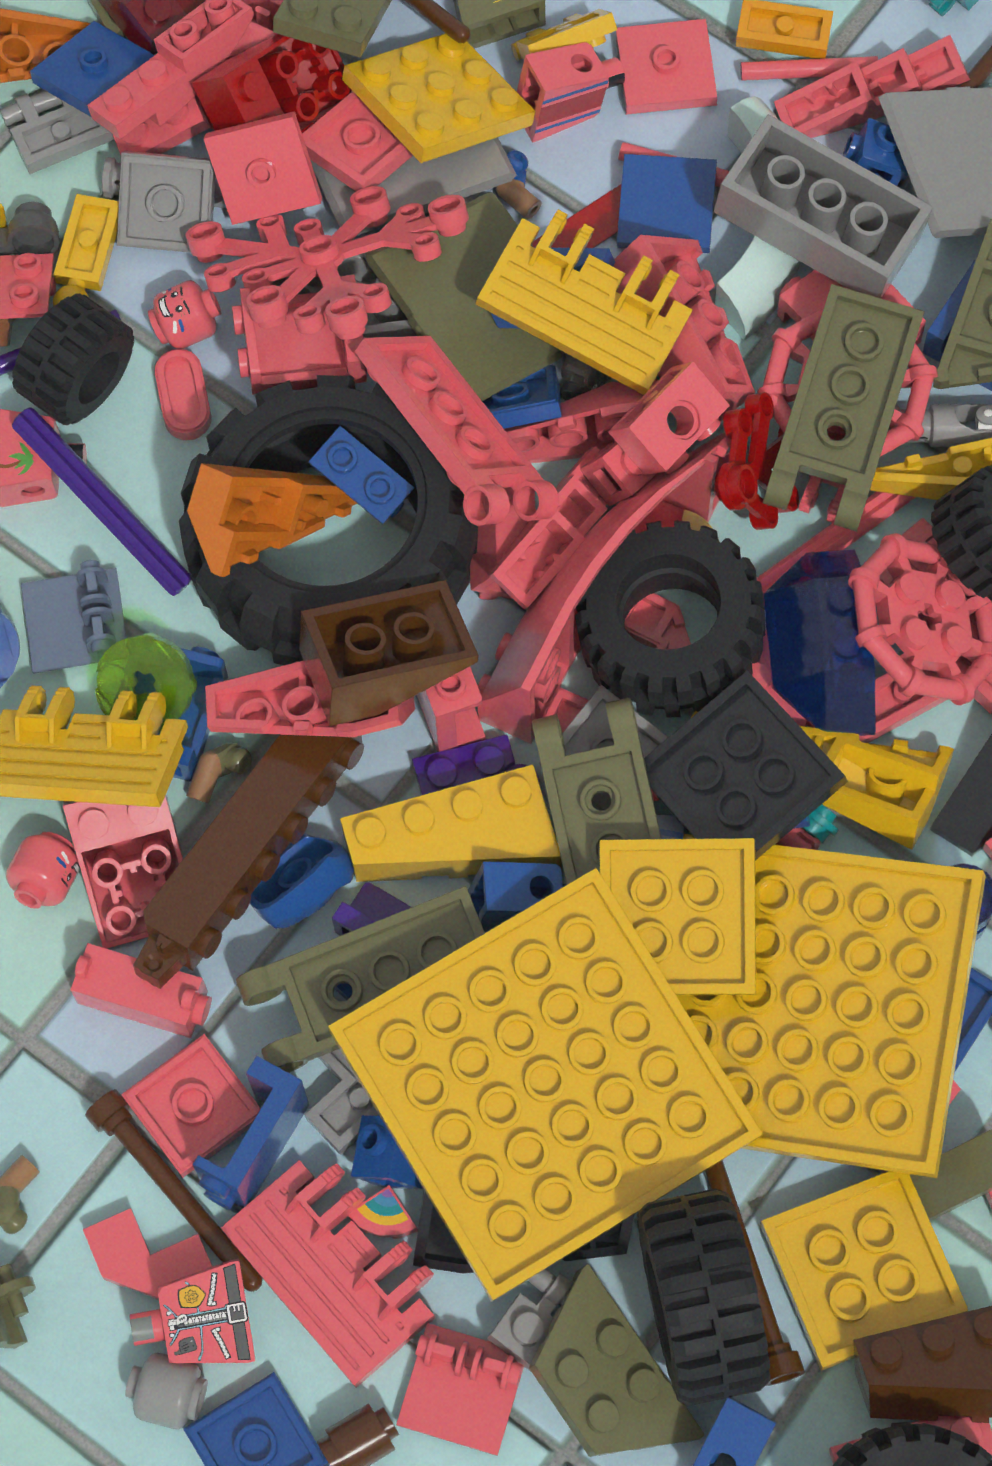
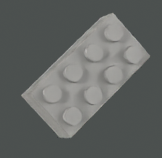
[714,114,933,299]

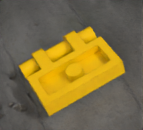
[511,9,617,61]

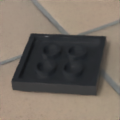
[644,670,848,861]

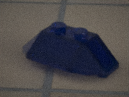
[763,549,876,736]

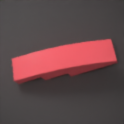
[774,35,970,138]
[489,446,619,609]

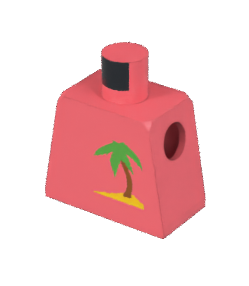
[0,409,87,507]

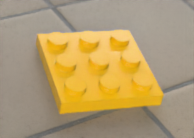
[342,33,536,163]
[600,838,756,995]
[760,1171,968,1371]

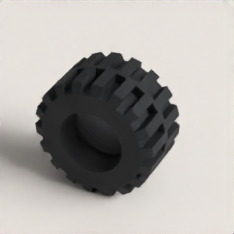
[12,293,134,425]
[931,465,992,601]

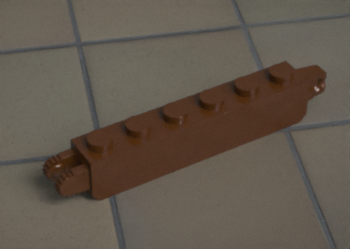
[133,735,364,989]

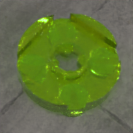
[95,633,197,731]

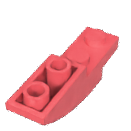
[87,0,254,139]

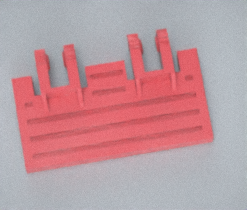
[220,1160,435,1388]

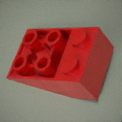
[191,34,352,133]

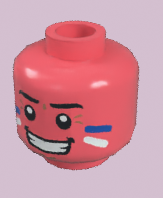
[148,280,222,349]
[6,832,80,909]

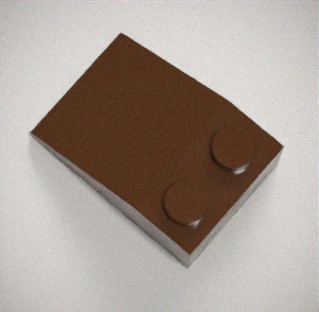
[299,580,479,726]

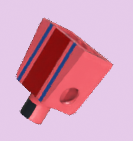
[517,42,625,143]

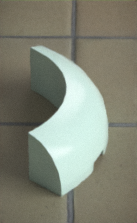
[715,96,801,340]

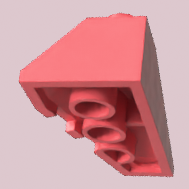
[504,377,658,463]

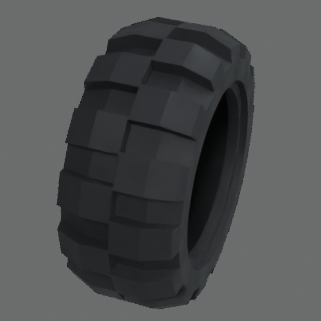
[178,375,478,665]

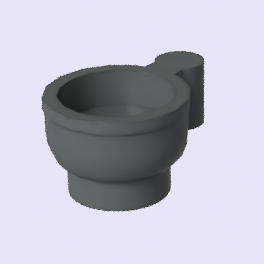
[0,202,60,256]

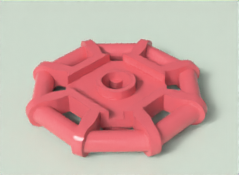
[757,308,938,457]
[848,533,992,705]

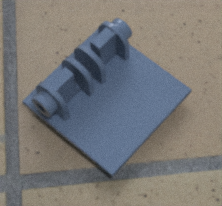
[21,560,129,674]

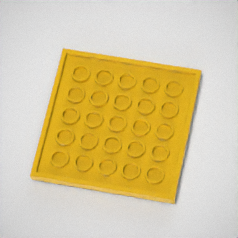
[676,834,986,1178]
[328,868,763,1302]

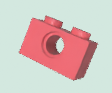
[608,361,730,475]

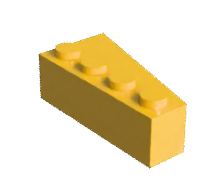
[340,765,562,882]

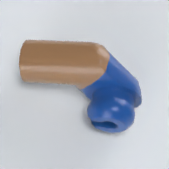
[496,150,542,220]

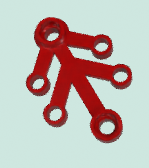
[715,392,799,530]

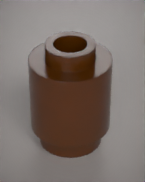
[317,1403,399,1466]

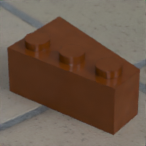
[853,1306,992,1423]

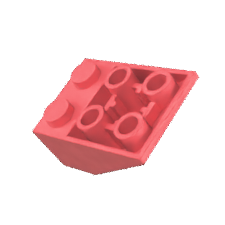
[63,795,184,949]

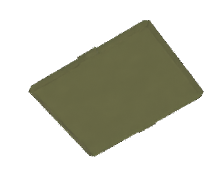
[365,192,568,401]

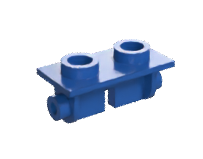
[308,426,414,525]

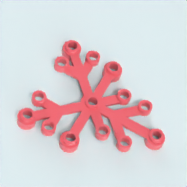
[185,186,469,340]

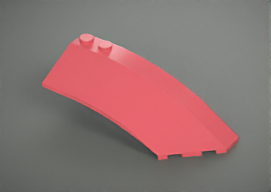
[477,431,748,744]

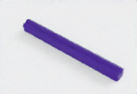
[12,407,192,596]

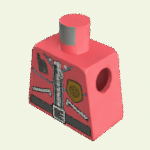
[130,1258,255,1363]

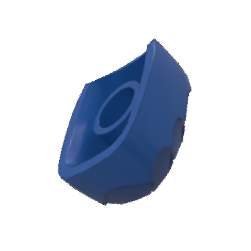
[250,833,354,929]

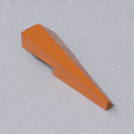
[187,463,357,577]

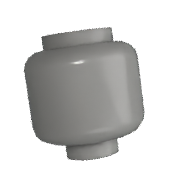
[125,1353,208,1429]

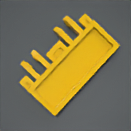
[476,209,693,395]
[0,685,188,807]

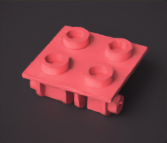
[0,253,56,319]
[396,1323,524,1456]

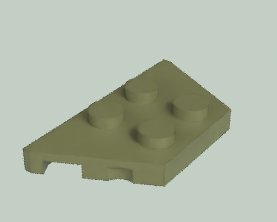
[933,219,992,389]
[529,1264,705,1457]

